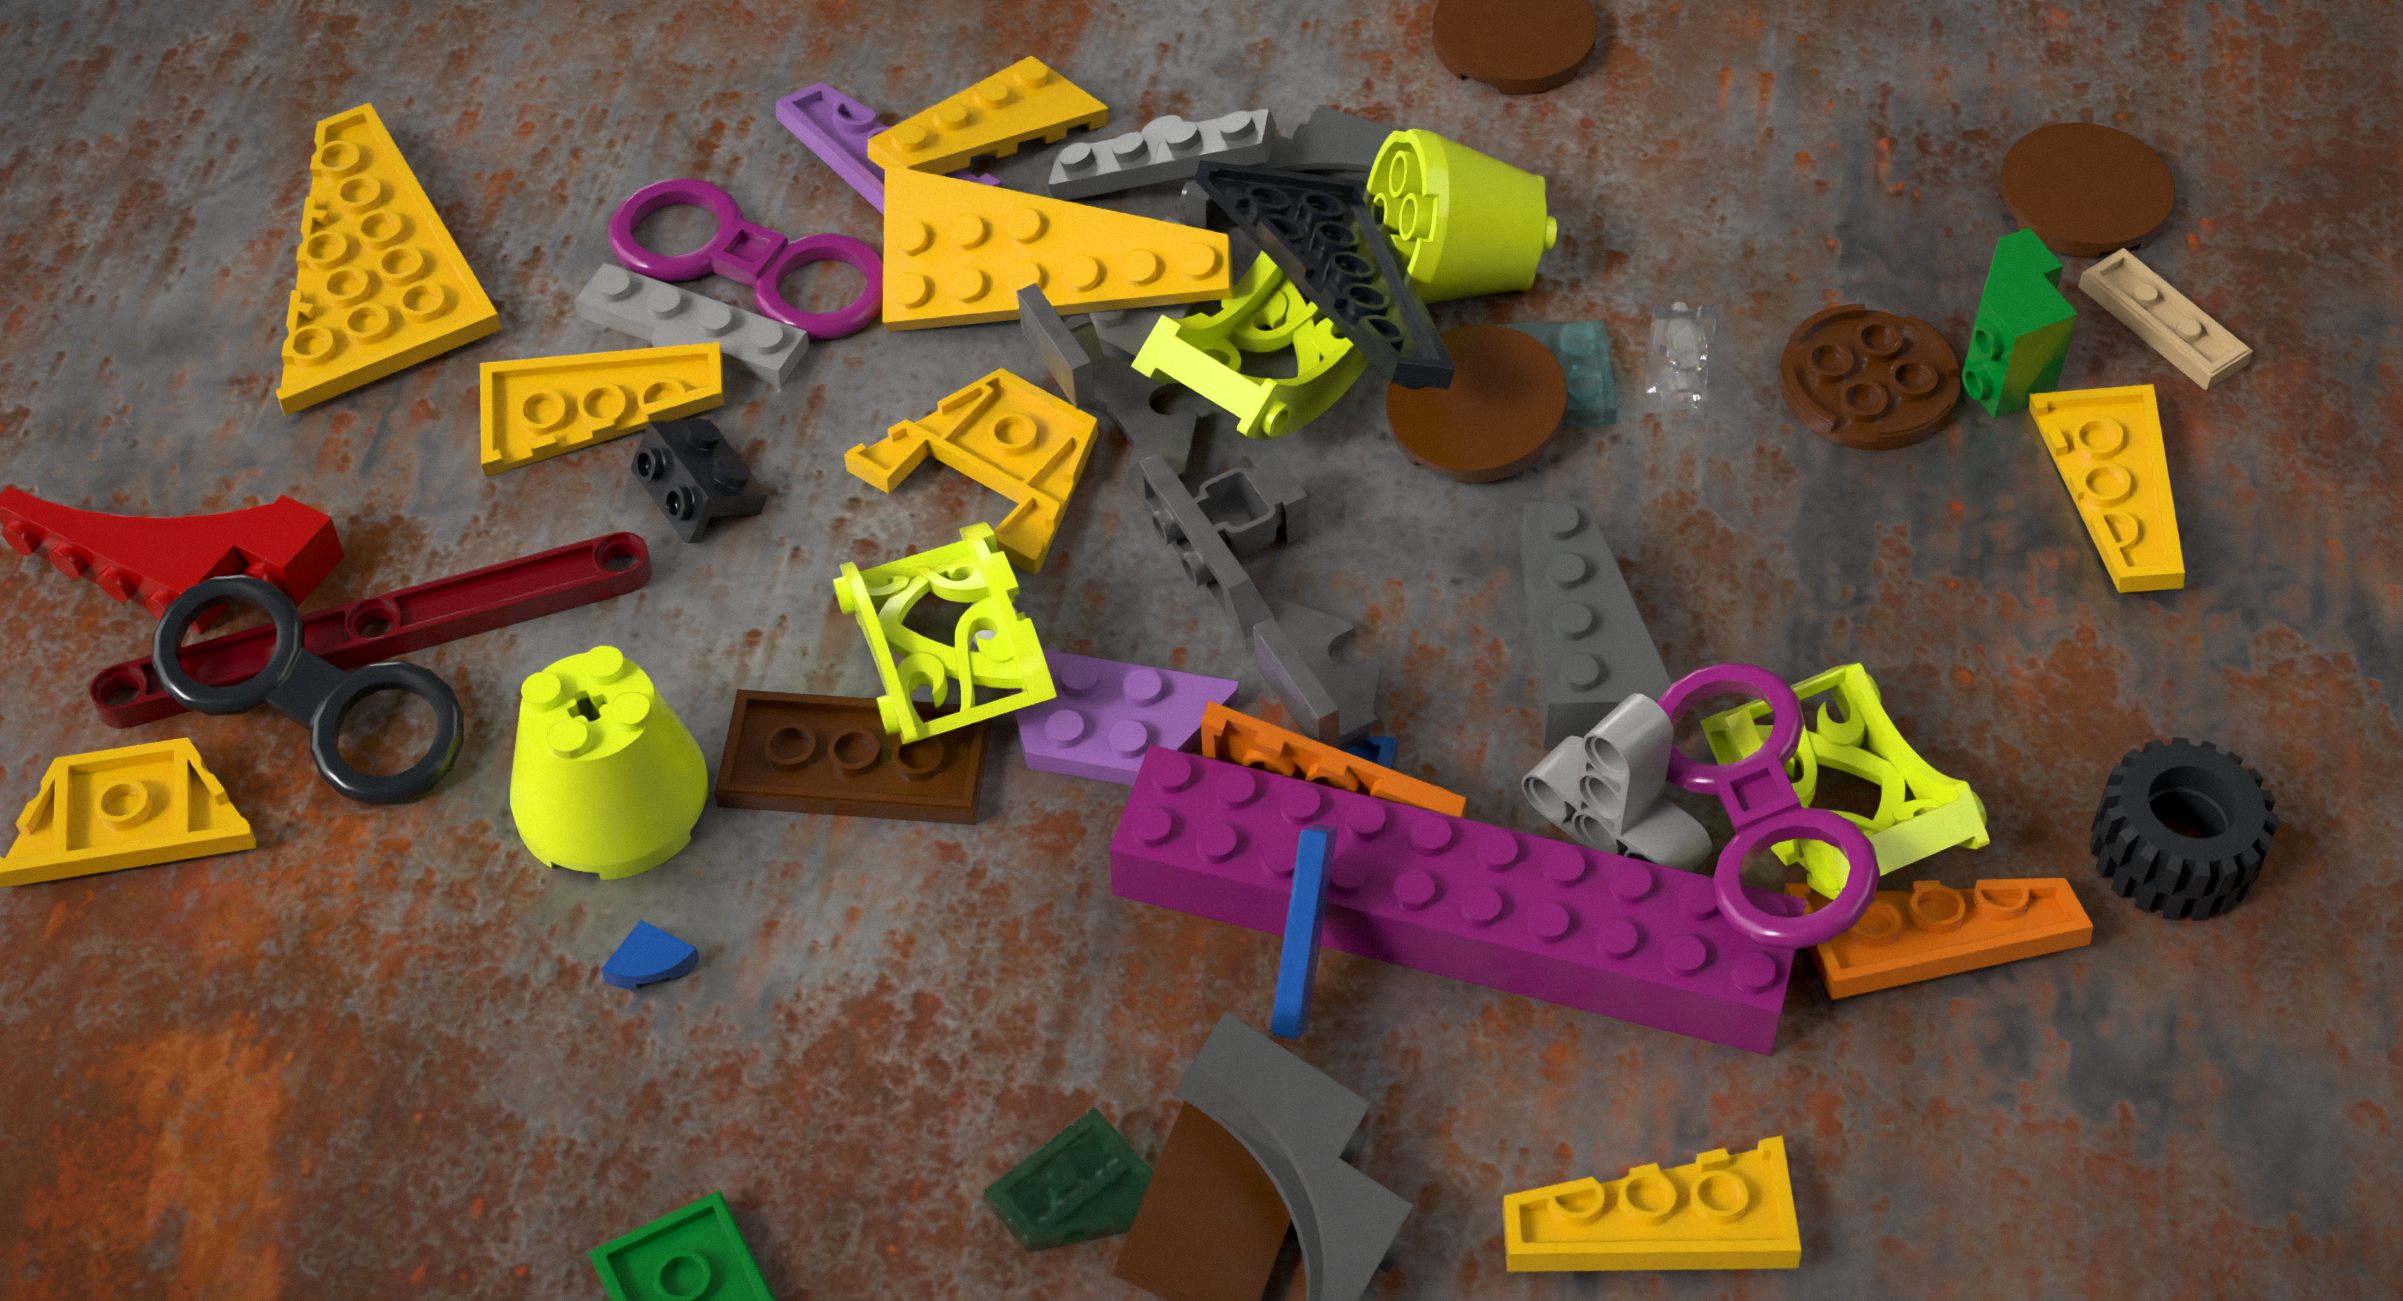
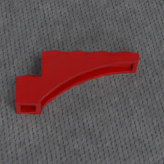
[0,486,344,635]

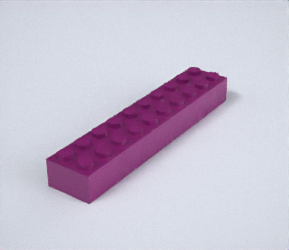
[1109,744,1806,1056]

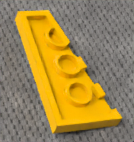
[867,55,1109,175]
[480,342,725,477]
[2029,384,2185,593]
[1502,1135,1802,1272]

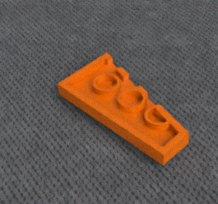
[1201,701,1466,819]
[1784,878,2094,1000]

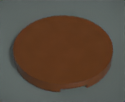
[1432,0,1597,94]
[1998,122,2175,258]
[1779,304,1961,451]
[1386,325,1568,483]

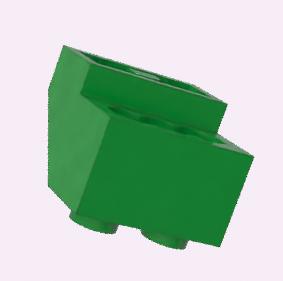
[1961,227,2078,419]

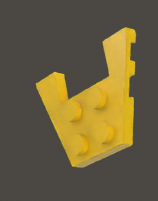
[844,368,1098,576]

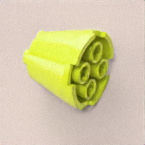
[1367,129,1557,304]
[510,645,710,880]

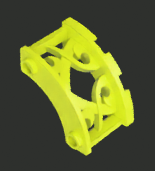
[1131,250,1371,440]
[832,522,1057,744]
[1700,663,1990,900]

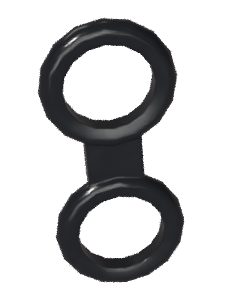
[152,574,464,806]

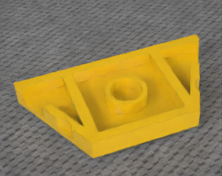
[0,737,256,888]

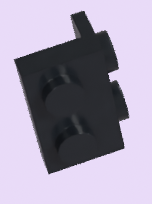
[631,418,769,543]

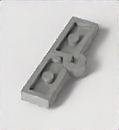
[574,262,809,387]

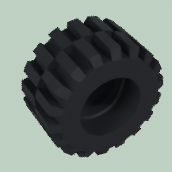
[2090,737,2278,921]

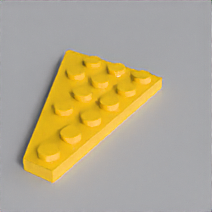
[276,102,502,416]

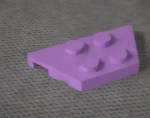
[1007,649,1239,786]

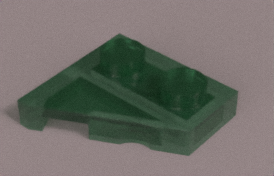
[983,1106,1153,1253]

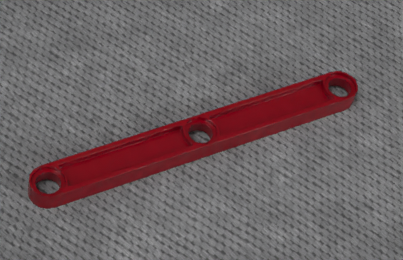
[90,531,652,729]

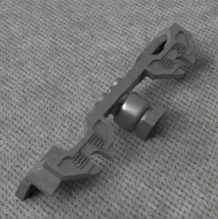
[1017,283,1381,751]

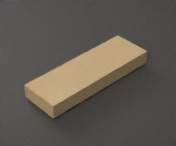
[2078,248,2253,391]

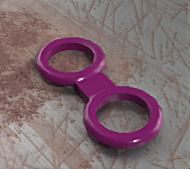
[609,178,884,341]
[1656,662,1880,950]

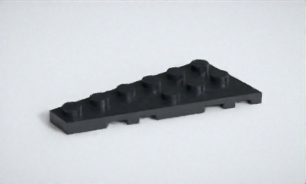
[1195,160,1456,390]

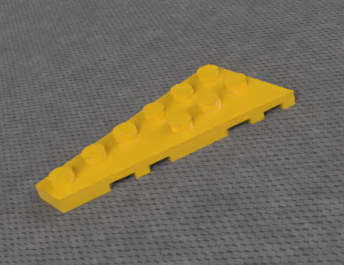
[883,164,1233,332]

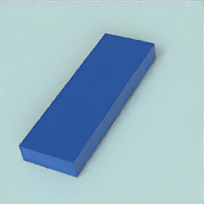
[1270,823,1338,1039]

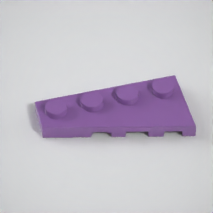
[776,82,1002,215]

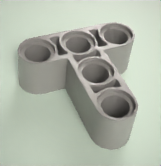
[1521,693,1712,872]

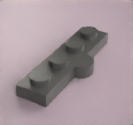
[1048,108,1276,201]

